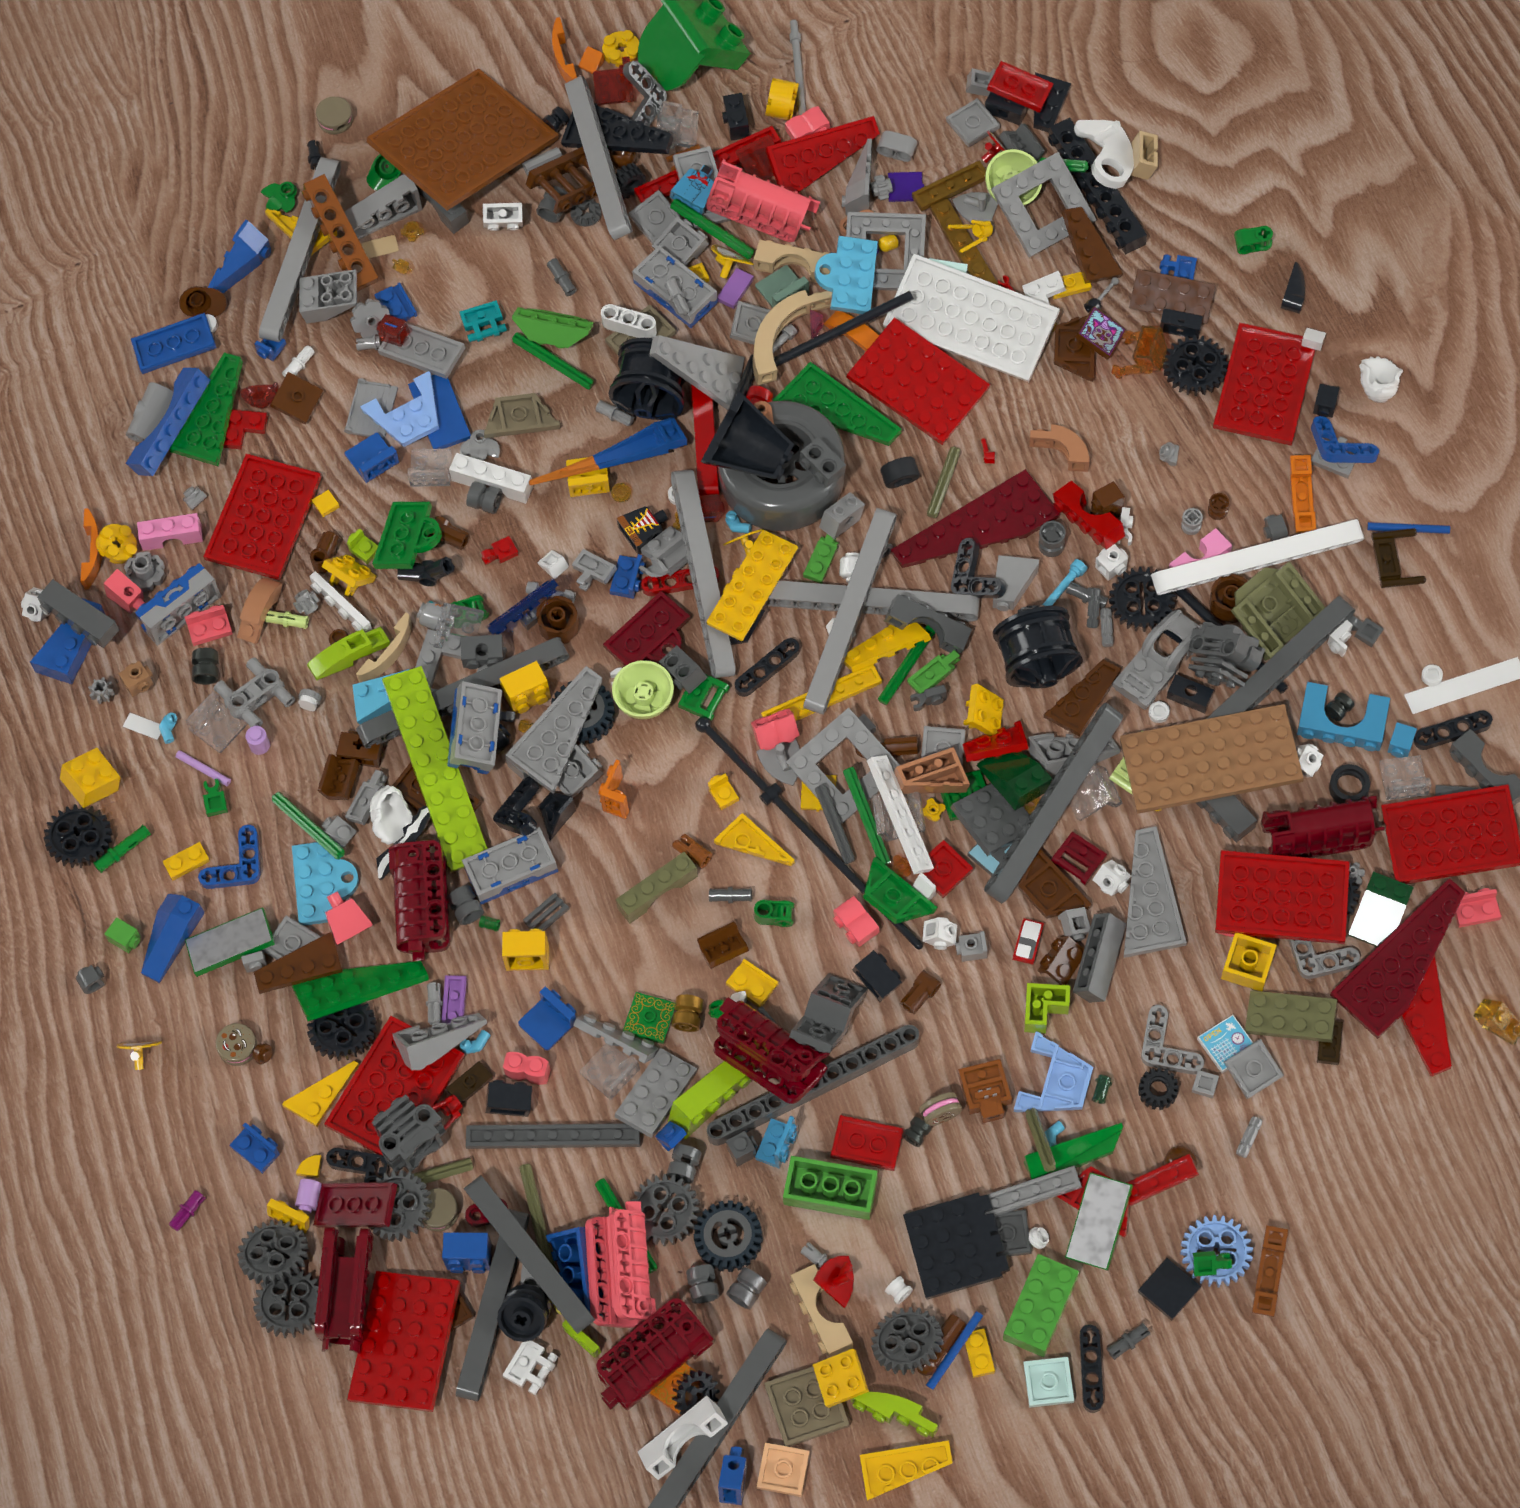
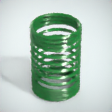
[479,915,500,932]

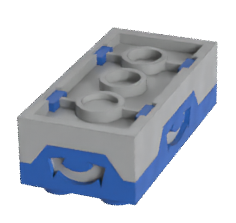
[632,246,718,328]
[135,563,221,646]
[447,681,502,775]
[462,827,558,905]

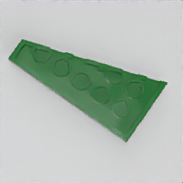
[169,352,243,467]
[772,362,902,446]
[291,961,429,1021]

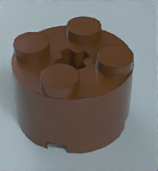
[1209,574,1247,623]
[536,596,579,644]

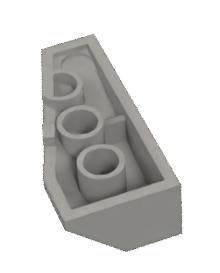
[842,139,872,215]
[1028,733,1120,781]
[392,1013,487,1070]

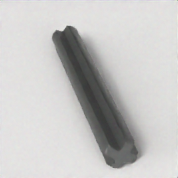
[815,785,855,864]

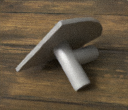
[952,192,998,223]
[756,738,800,786]

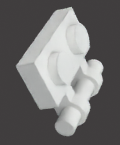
[502,1341,558,1395]

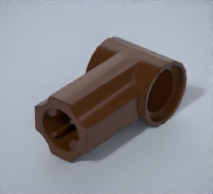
[427,516,470,550]
[310,531,340,574]
[900,970,942,1015]

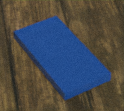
[131,313,217,374]
[408,375,471,452]

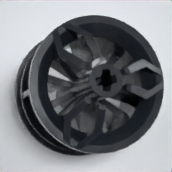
[608,338,686,420]
[992,605,1083,688]

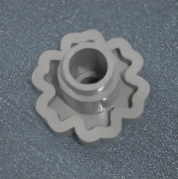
[350,299,391,338]
[124,551,166,592]

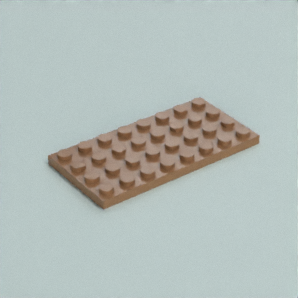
[1120,704,1304,814]

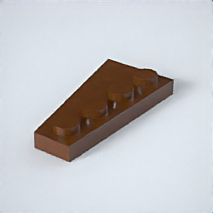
[1062,207,1123,284]
[1043,659,1121,737]
[254,932,342,994]

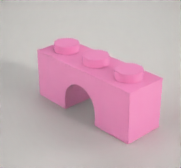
[137,513,203,551]
[1169,528,1232,589]

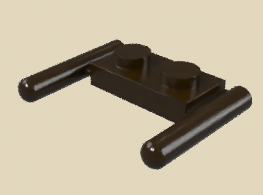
[1371,528,1426,588]

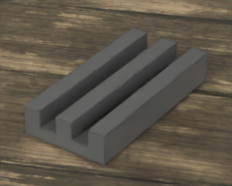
[523,893,569,931]

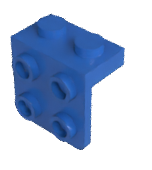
[518,986,576,1050]

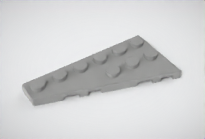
[505,666,602,794]

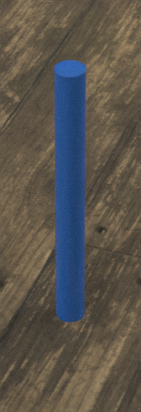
[1367,522,1450,534]
[926,1311,983,1390]

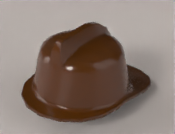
[179,286,226,317]

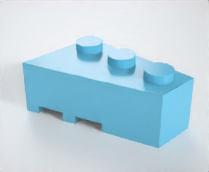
[352,669,410,724]

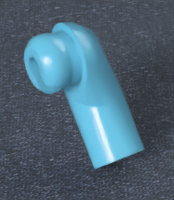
[725,511,752,533]
[159,712,177,744]
[460,1030,491,1054]
[1045,1121,1065,1147]

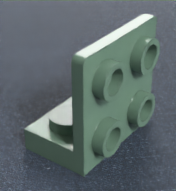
[755,265,809,308]

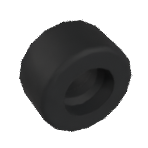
[880,457,920,488]

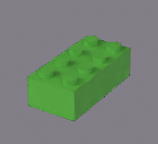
[783,1156,878,1220]
[1003,1254,1079,1358]

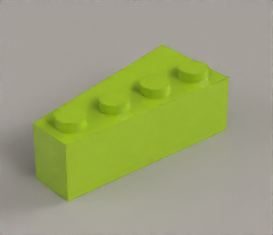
[668,1056,751,1140]

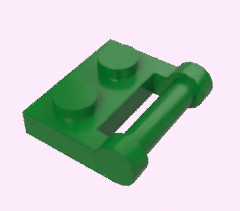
[678,674,730,721]

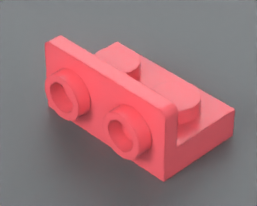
[184,605,233,646]
[1455,888,1501,928]

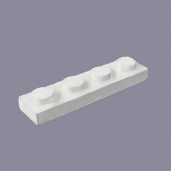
[309,571,372,633]

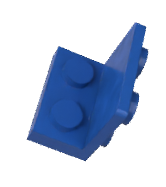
[345,432,399,483]

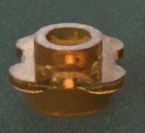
[890,855,911,877]

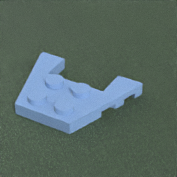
[360,371,439,447]
[1013,1032,1093,1112]

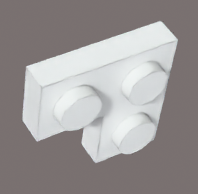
[1022,271,1066,305]

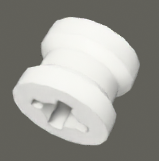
[885,1276,913,1304]

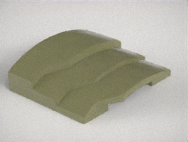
[1231,562,1326,661]

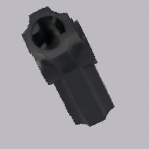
[397,557,455,586]

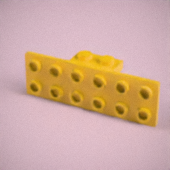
[707,530,798,641]

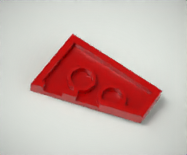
[962,720,1028,762]

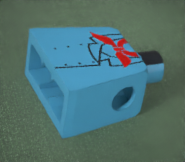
[670,165,714,215]

